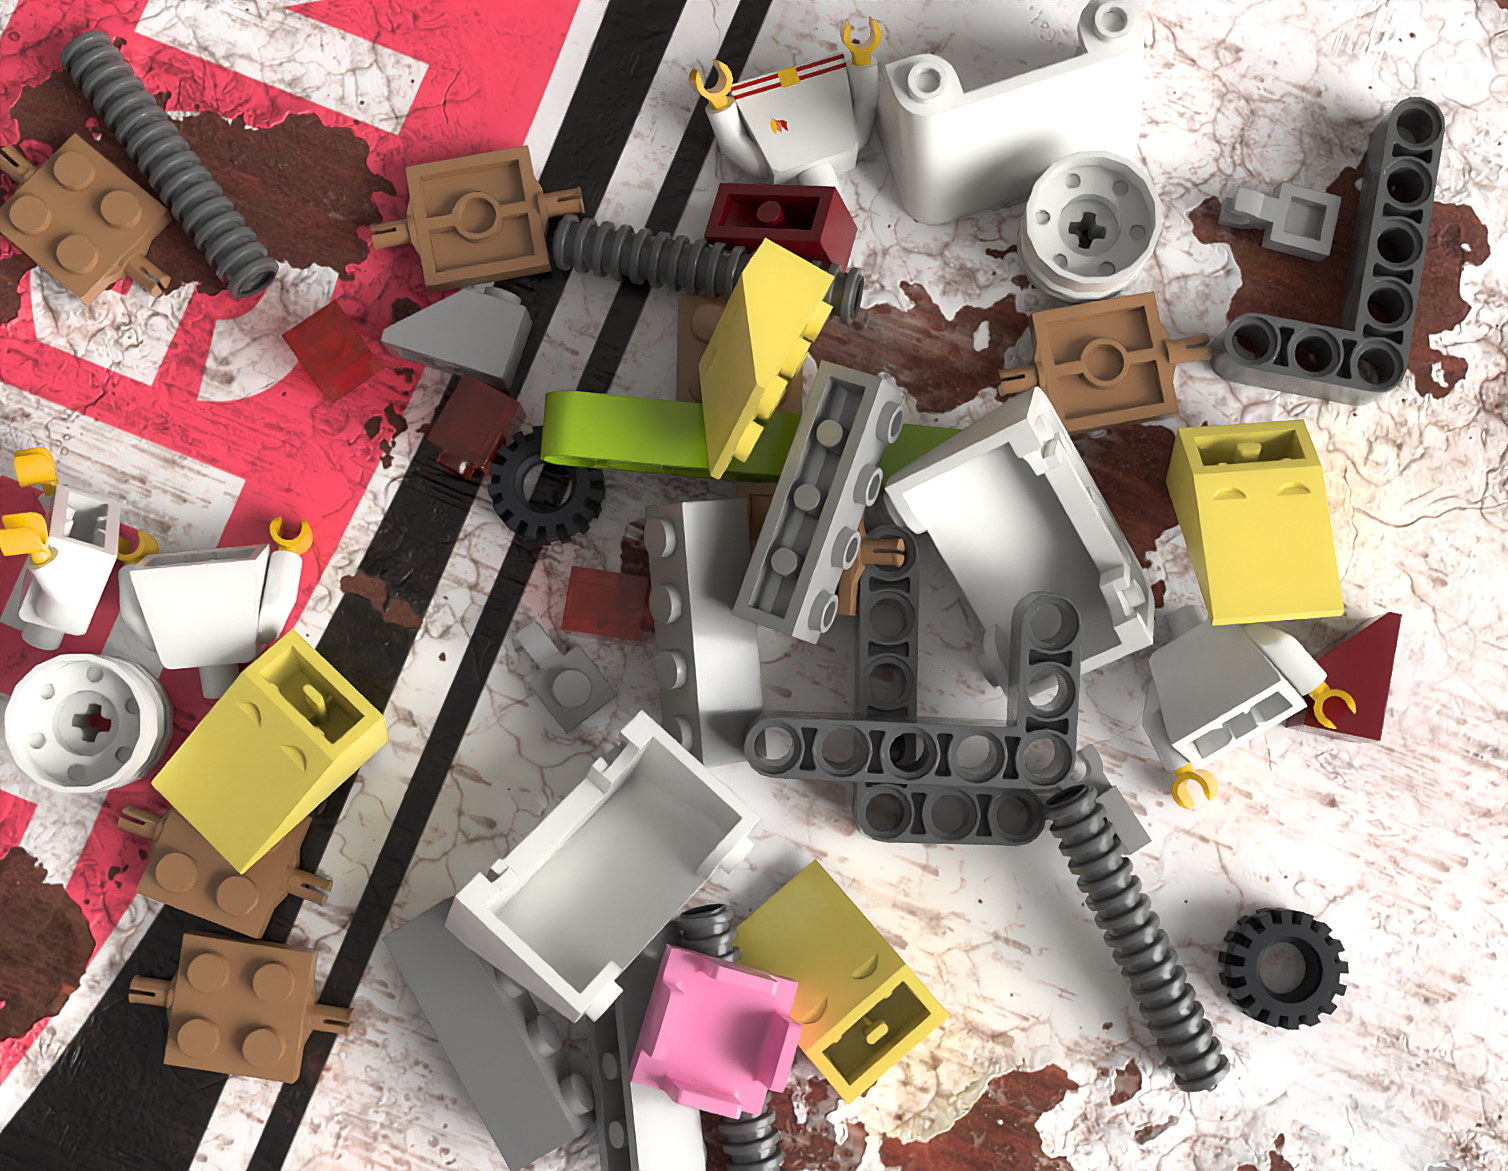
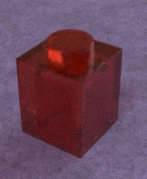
[281,300,385,403]
[426,372,527,480]
[561,565,655,647]

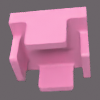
[627,944,802,1119]

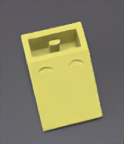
[698,238,835,480]
[1166,419,1344,626]
[151,628,389,875]
[733,859,950,1105]

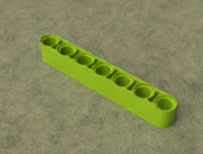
[540,391,962,495]

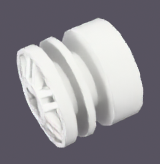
[1017,150,1162,306]
[5,654,173,794]

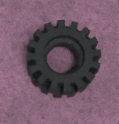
[487,425,606,546]
[1218,908,1349,1030]

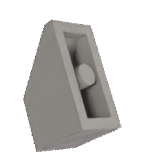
[380,287,533,392]

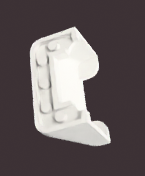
[874,0,1144,226]
[884,386,1155,698]
[444,710,761,1023]

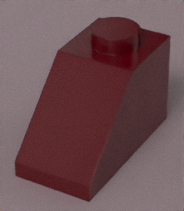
[703,183,858,272]
[1285,612,1402,744]

